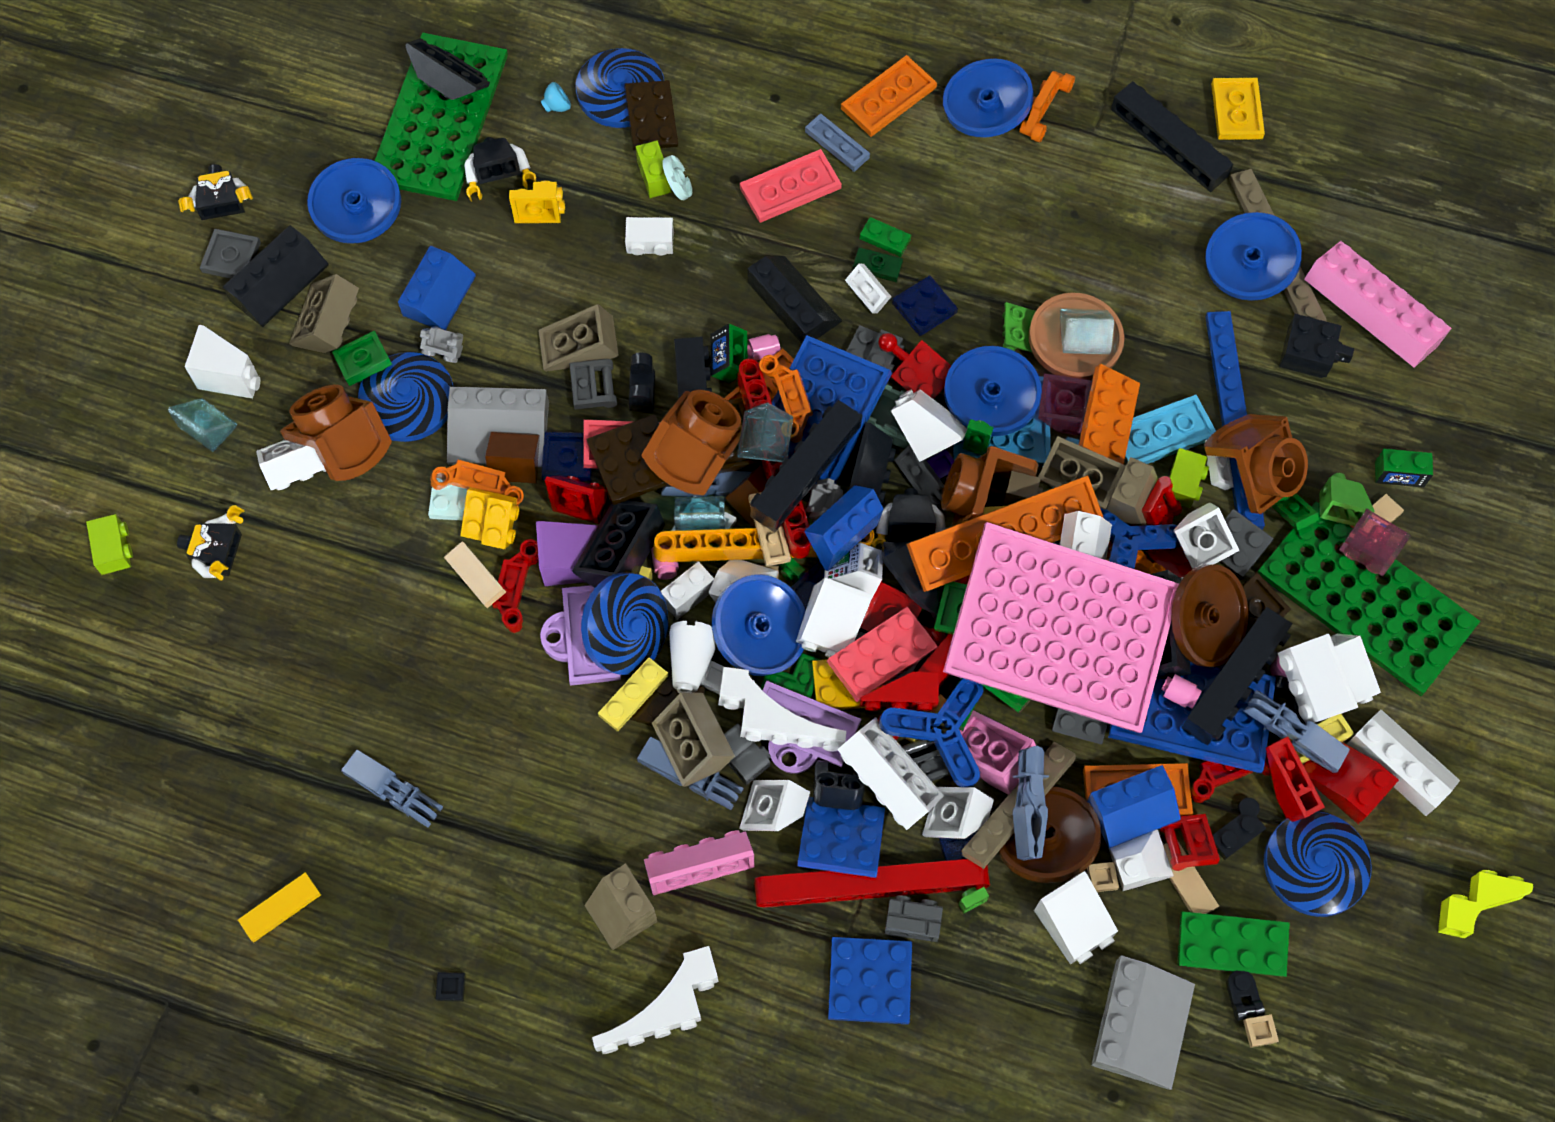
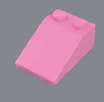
[960,710,1036,795]

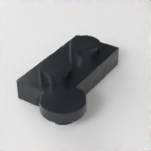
[1213,798,1266,860]

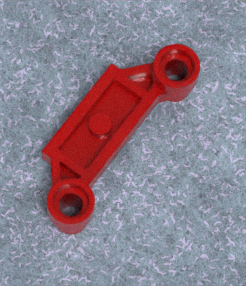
[492,539,539,633]
[1191,752,1271,803]

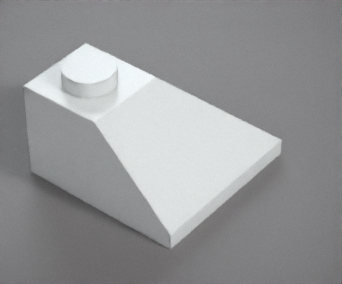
[1173,502,1239,569]
[709,560,779,603]
[739,780,810,831]
[922,787,994,839]
[1108,830,1174,891]

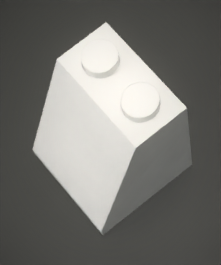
[185,325,260,399]
[891,390,967,462]
[796,578,872,658]
[1330,634,1381,704]
[1034,871,1118,965]

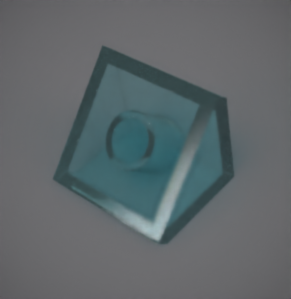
[1060,309,1114,354]
[168,398,237,452]
[737,402,793,462]
[674,496,725,531]

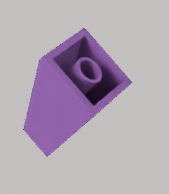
[536,521,598,586]

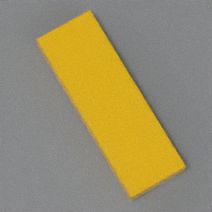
[238,872,321,943]

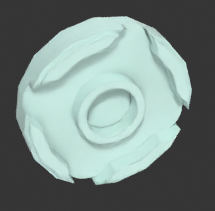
[663,155,692,201]

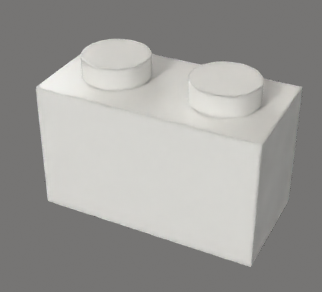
[625,217,674,255]
[661,561,714,620]

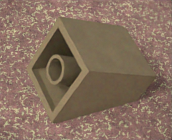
[1107,457,1166,526]
[584,863,658,951]

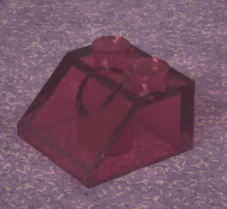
[1038,373,1092,436]
[1339,509,1411,576]

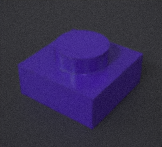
[926,449,954,481]

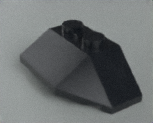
[406,38,490,100]
[881,539,954,620]

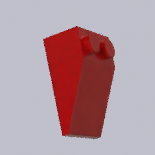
[545,475,608,524]
[1303,742,1399,824]

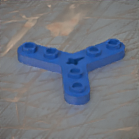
[1100,508,1180,569]
[879,678,983,787]

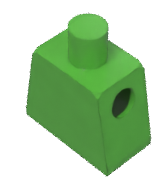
[1319,473,1375,528]

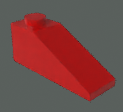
[1266,737,1325,822]

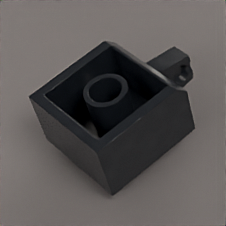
[1279,313,1354,378]

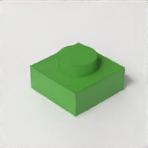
[959,887,989,914]

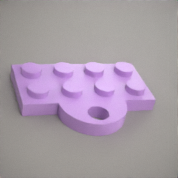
[541,585,621,686]
[762,681,861,774]

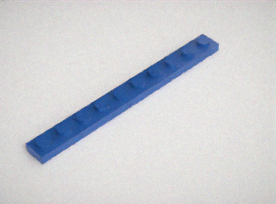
[1205,311,1265,530]

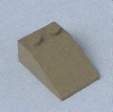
[539,304,619,372]

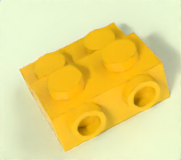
[509,181,565,223]
[461,487,519,549]

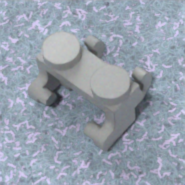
[420,326,463,363]
[804,478,843,522]

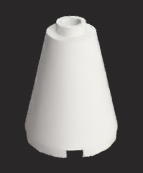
[669,621,717,693]

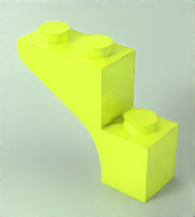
[1438,870,1533,939]

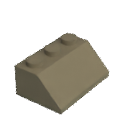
[289,274,359,353]
[1038,436,1126,510]
[652,692,735,787]

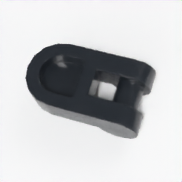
[1226,970,1265,1021]

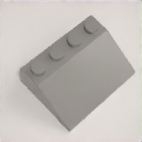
[447,387,549,467]
[1091,956,1195,1090]

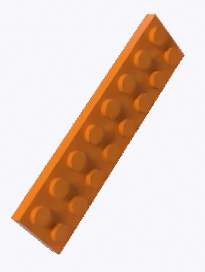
[906,476,1104,592]

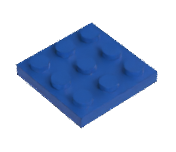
[798,797,885,878]
[828,937,912,1024]

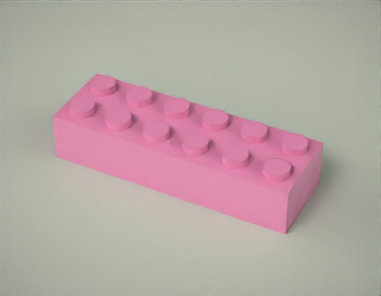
[1304,241,1452,368]

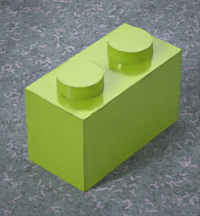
[636,140,672,198]
[1169,448,1209,508]
[86,514,133,575]

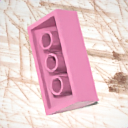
[644,830,754,895]

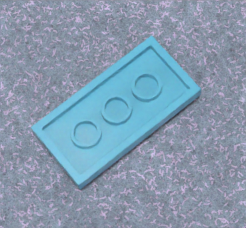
[1124,395,1216,465]

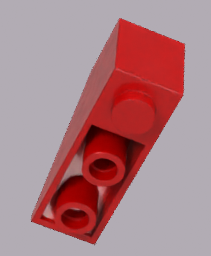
[859,672,939,712]

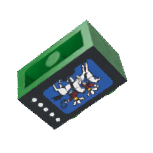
[710,324,748,383]
[1375,449,1433,487]

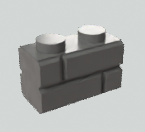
[885,895,943,942]

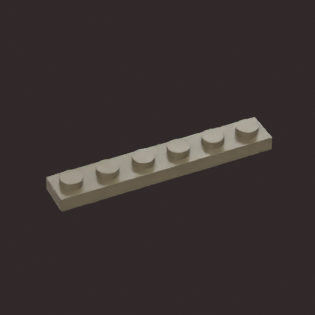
[962,742,1076,869]

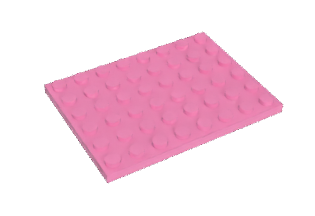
[943,522,1179,733]

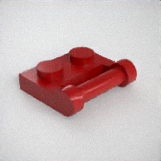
[1142,476,1182,525]
[1160,814,1220,871]

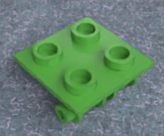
[1003,302,1036,352]

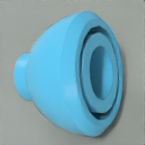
[541,82,571,112]

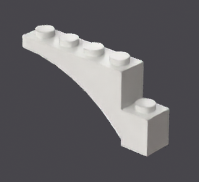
[718,667,846,752]
[592,946,718,1054]

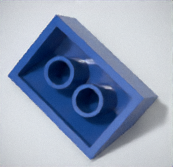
[398,246,476,330]
[804,485,884,571]
[1087,765,1181,849]

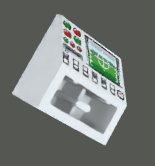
[824,543,883,599]

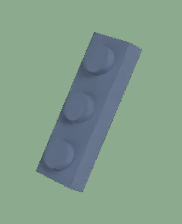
[805,114,870,172]

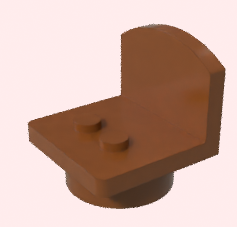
[280,385,392,481]
[642,390,747,496]
[1204,414,1308,514]
[941,446,1038,526]

